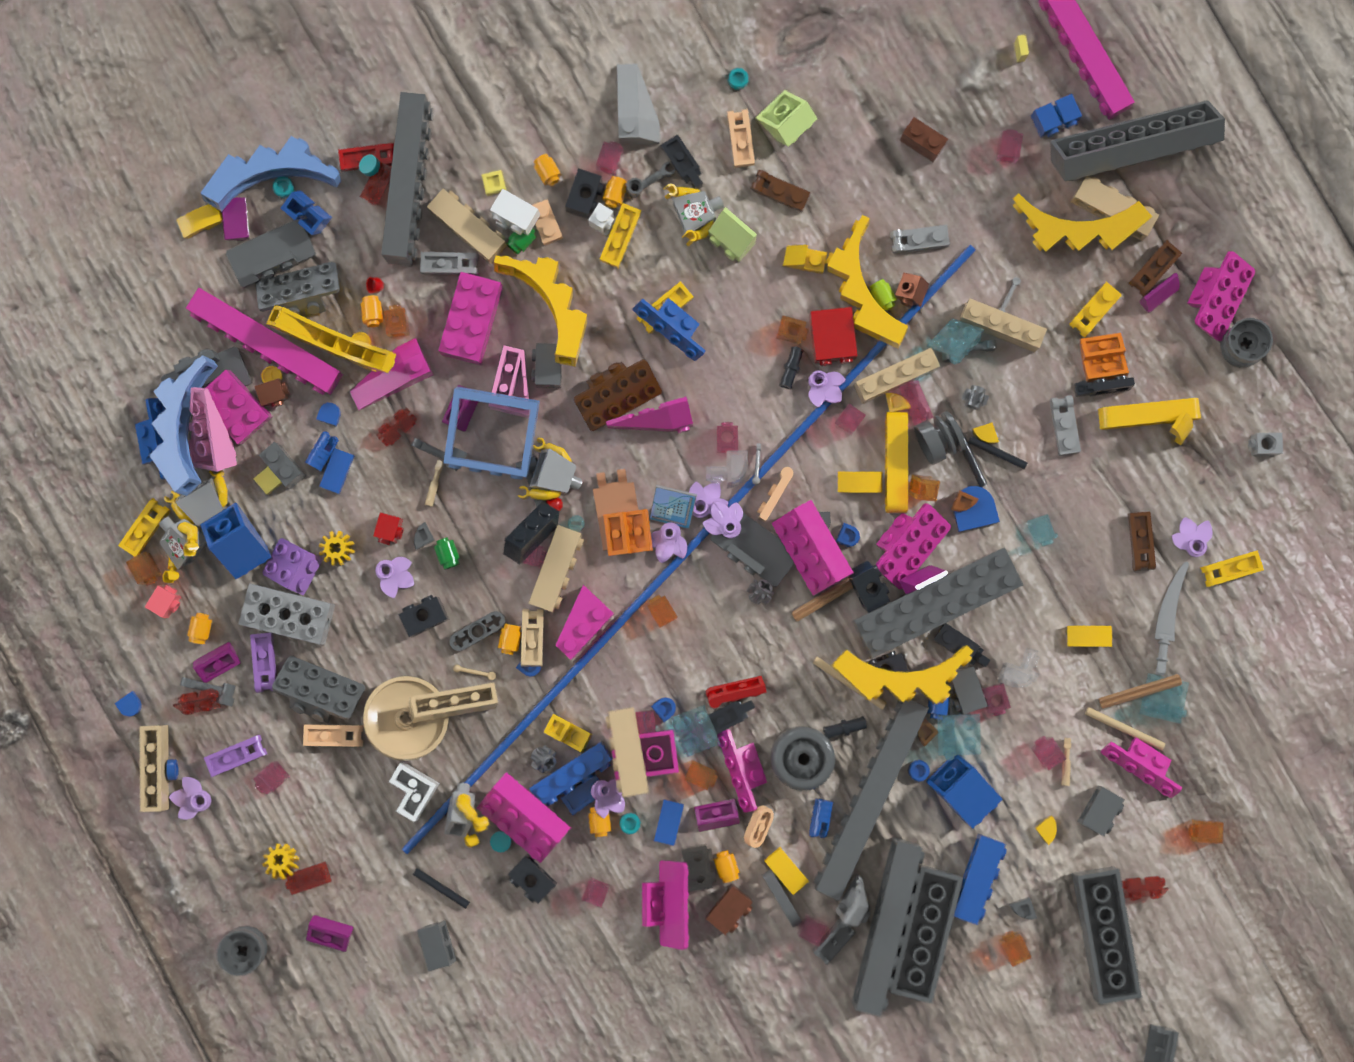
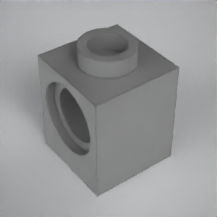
[1248,433,1283,456]

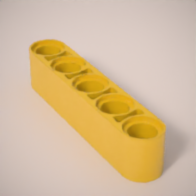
[1098,398,1201,430]
[885,412,908,513]

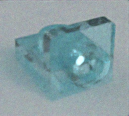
[1027,514,1058,547]

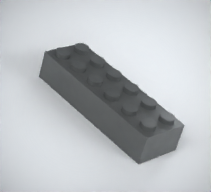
[889,864,963,1004]
[1072,866,1142,1005]

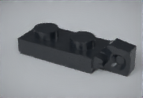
[660,134,703,189]
[1074,376,1135,397]
[933,623,991,667]
[698,700,755,739]

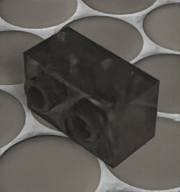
[681,844,716,892]

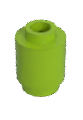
[870,279,897,311]

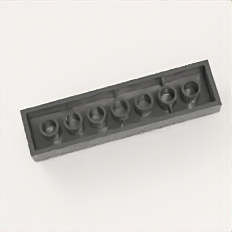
[381,92,434,267]
[1050,100,1225,182]
[852,547,1023,659]
[852,837,925,1017]

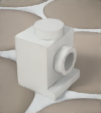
[588,203,616,236]

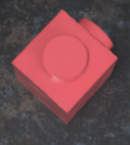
[145,584,181,618]

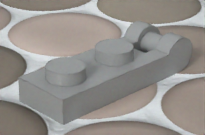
[890,225,950,253]
[420,252,479,276]
[1050,395,1081,456]

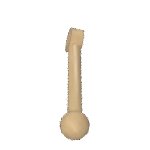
[453,664,496,680]

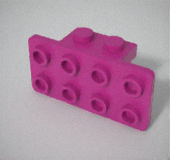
[1187,251,1255,341]
[875,503,951,589]
[642,860,689,950]

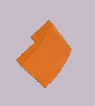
[1080,333,1129,382]
[603,509,653,556]

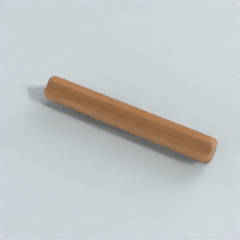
[791,578,853,621]
[1099,674,1182,709]

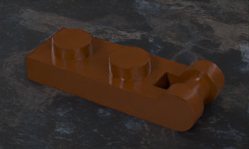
[750,170,811,212]
[1128,240,1182,297]
[1128,511,1156,571]

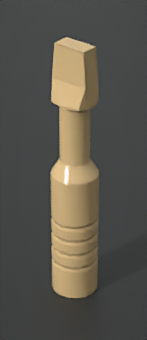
[425,460,444,507]
[1061,738,1071,786]

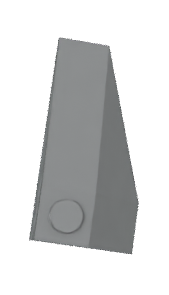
[617,64,660,145]
[836,874,870,926]

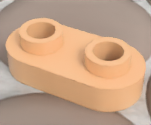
[744,805,774,848]

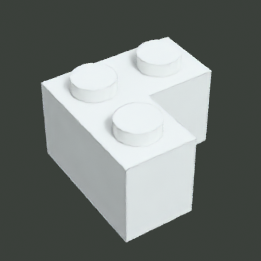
[490,189,540,236]
[389,762,440,822]

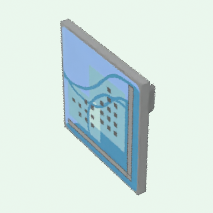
[649,485,697,529]

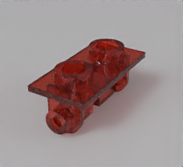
[359,162,392,206]
[376,407,417,447]
[173,688,221,715]
[285,861,332,895]
[1122,876,1168,901]

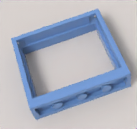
[443,387,540,479]

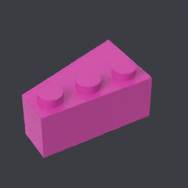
[555,585,615,660]

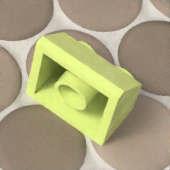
[756,90,817,147]
[708,207,757,262]

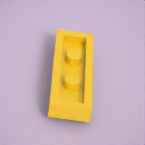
[599,203,642,269]

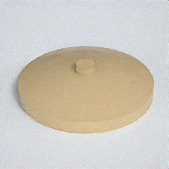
[363,676,449,761]

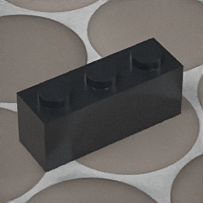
[503,501,560,565]

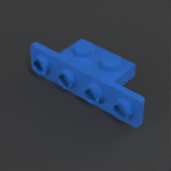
[632,298,706,361]
[135,398,166,480]

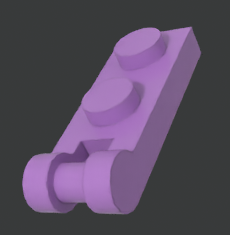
[250,632,277,693]
[204,735,268,777]

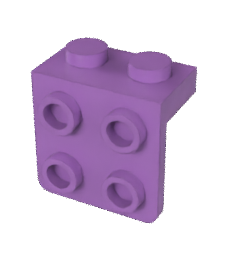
[262,538,323,596]

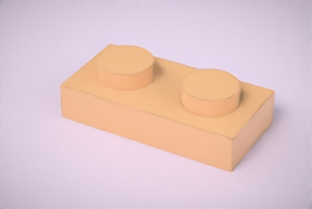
[532,199,563,246]

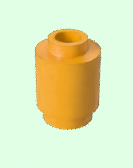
[534,154,561,186]
[602,176,627,209]
[360,295,383,328]
[187,613,212,644]
[498,624,522,655]
[588,807,611,837]
[713,850,739,883]

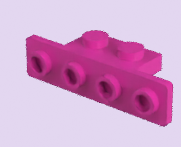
[717,729,767,813]
[1101,737,1182,798]

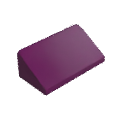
[222,197,249,241]
[1139,273,1180,313]
[442,385,479,432]
[900,565,948,594]
[193,642,241,683]
[694,798,740,832]
[306,915,353,952]

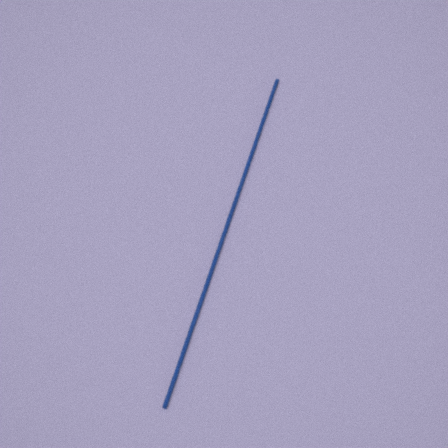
[402,245,976,854]

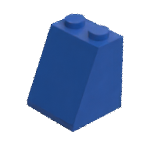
[200,502,271,579]
[926,752,1003,829]

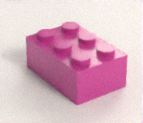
[206,370,273,444]
[612,729,679,780]

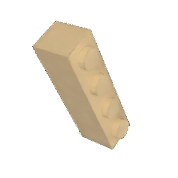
[1071,176,1159,241]
[427,189,507,264]
[958,298,1047,352]
[854,348,940,404]
[529,525,584,613]
[409,683,498,723]
[605,707,649,797]
[140,725,169,812]

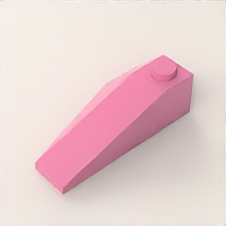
[188,387,237,471]

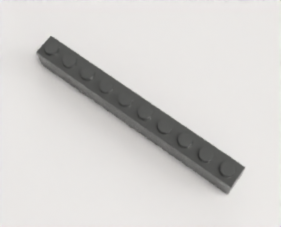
[813,700,929,901]

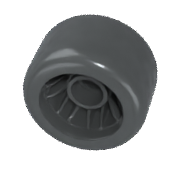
[770,726,835,791]

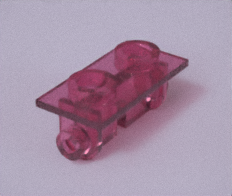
[899,380,933,425]

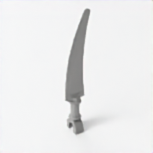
[1155,562,1189,676]

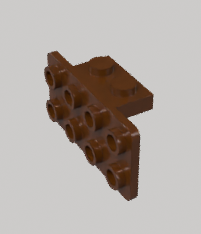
[574,359,662,431]

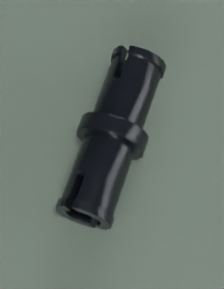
[779,346,804,390]
[823,716,867,739]

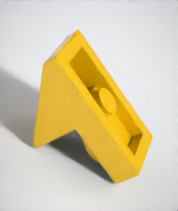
[783,245,827,274]

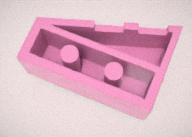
[488,345,530,418]

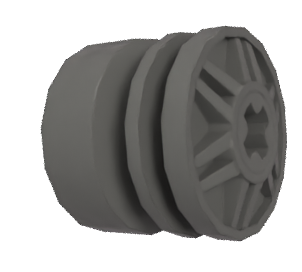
[1220,318,1273,368]
[914,411,966,465]
[217,926,268,976]

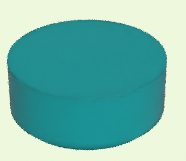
[728,68,749,90]
[359,154,380,177]
[272,177,294,198]
[619,813,641,834]
[490,831,512,853]

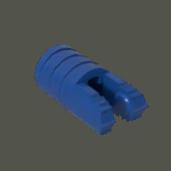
[305,431,339,471]
[809,798,833,838]

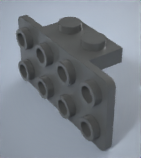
[226,219,316,288]
[256,262,340,317]
[161,347,251,388]
[710,513,794,587]
[272,656,365,723]

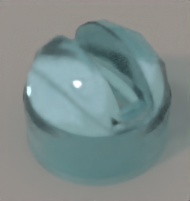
[568,515,585,532]

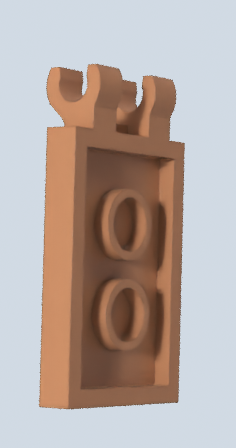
[593,469,638,551]

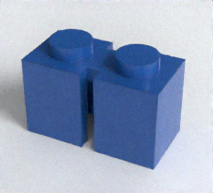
[1031,94,1082,138]
[281,191,332,235]

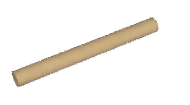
[813,657,887,710]
[1085,707,1165,751]

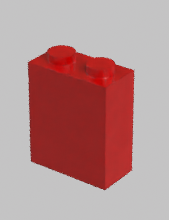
[809,307,857,366]

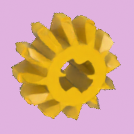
[319,531,355,566]
[262,843,300,880]

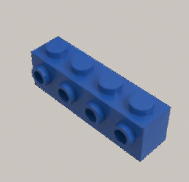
[529,741,613,807]
[954,833,1007,925]

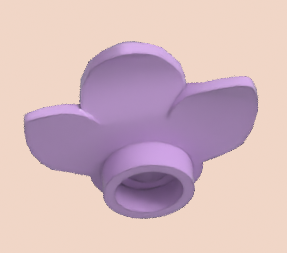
[809,371,846,407]
[689,482,729,518]
[703,502,743,539]
[1172,517,1213,557]
[651,522,687,563]
[375,557,414,598]
[169,777,211,820]
[591,779,625,818]

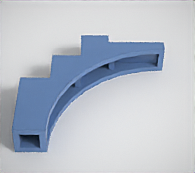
[201,136,341,212]
[149,355,218,496]

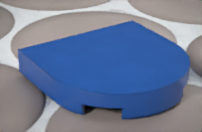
[953,486,1000,532]

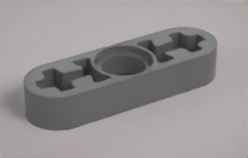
[450,611,506,651]
[762,869,803,928]

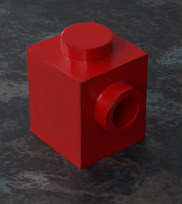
[373,512,404,545]

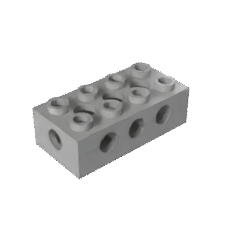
[239,584,335,645]

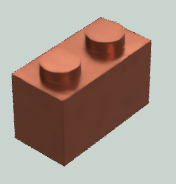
[899,117,948,163]
[706,884,753,936]

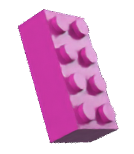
[438,272,503,366]
[771,500,854,595]
[477,772,571,863]

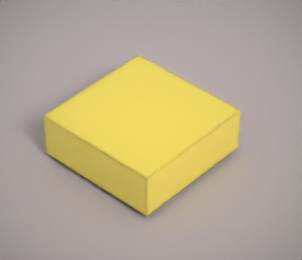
[1014,35,1029,62]
[482,170,507,196]
[253,467,282,495]

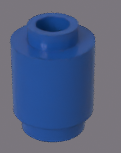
[927,691,950,720]

